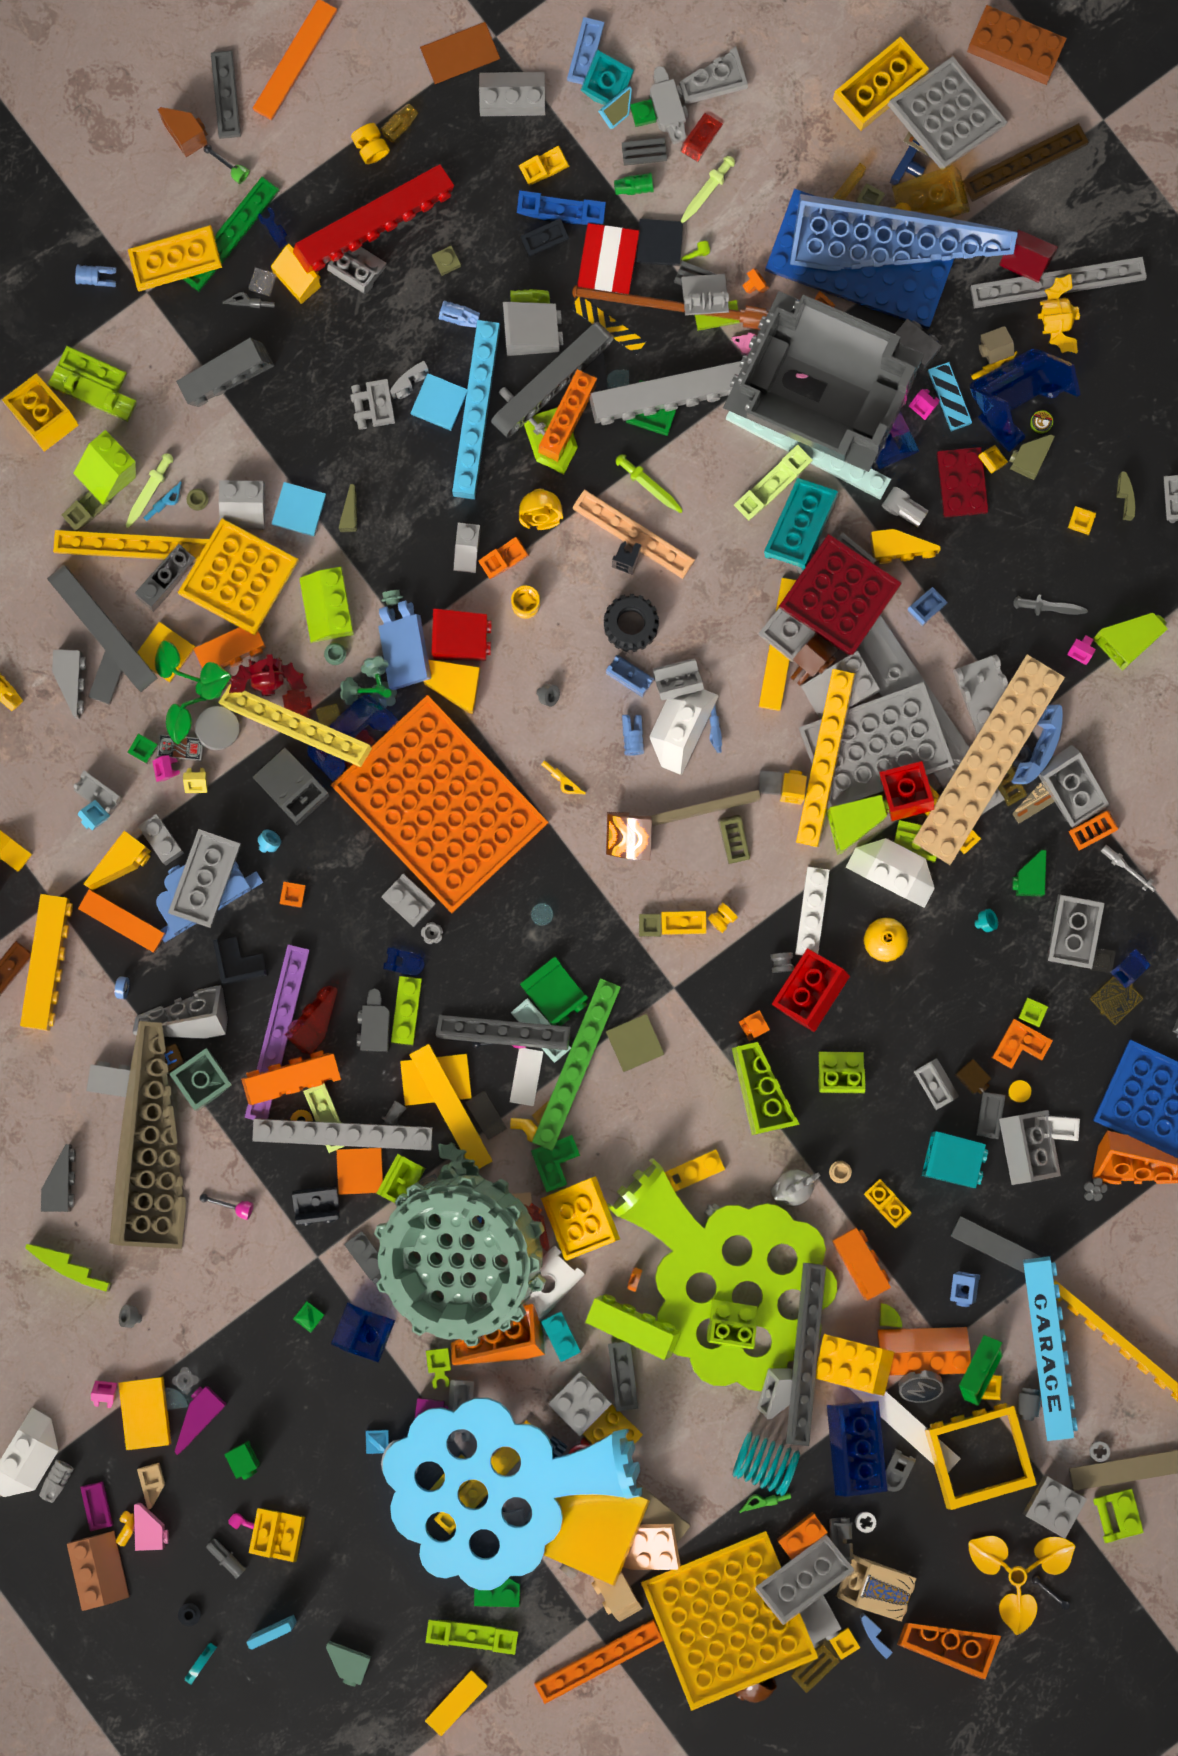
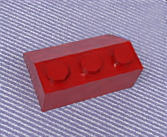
[772,948,850,1032]

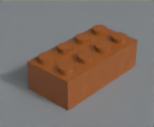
[967,5,1067,85]

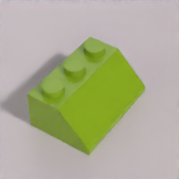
[299,567,354,643]

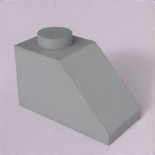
[454,523,481,573]
[757,1368,793,1419]

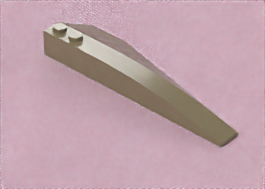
[109,1021,186,1249]

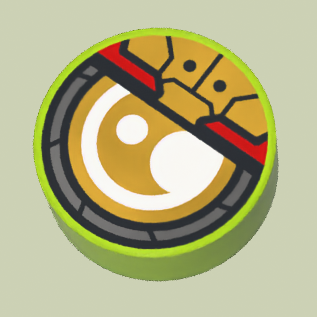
[1030,411,1053,434]

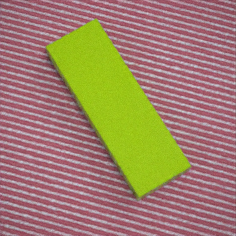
[58,346,127,392]

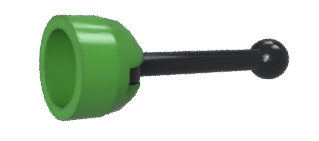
[203,145,250,184]

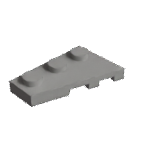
[679,47,748,105]

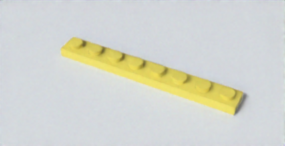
[218,684,372,767]

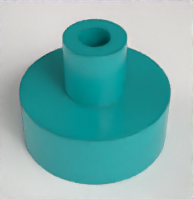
[975,909,998,932]

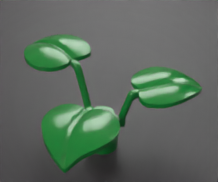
[155,641,232,744]

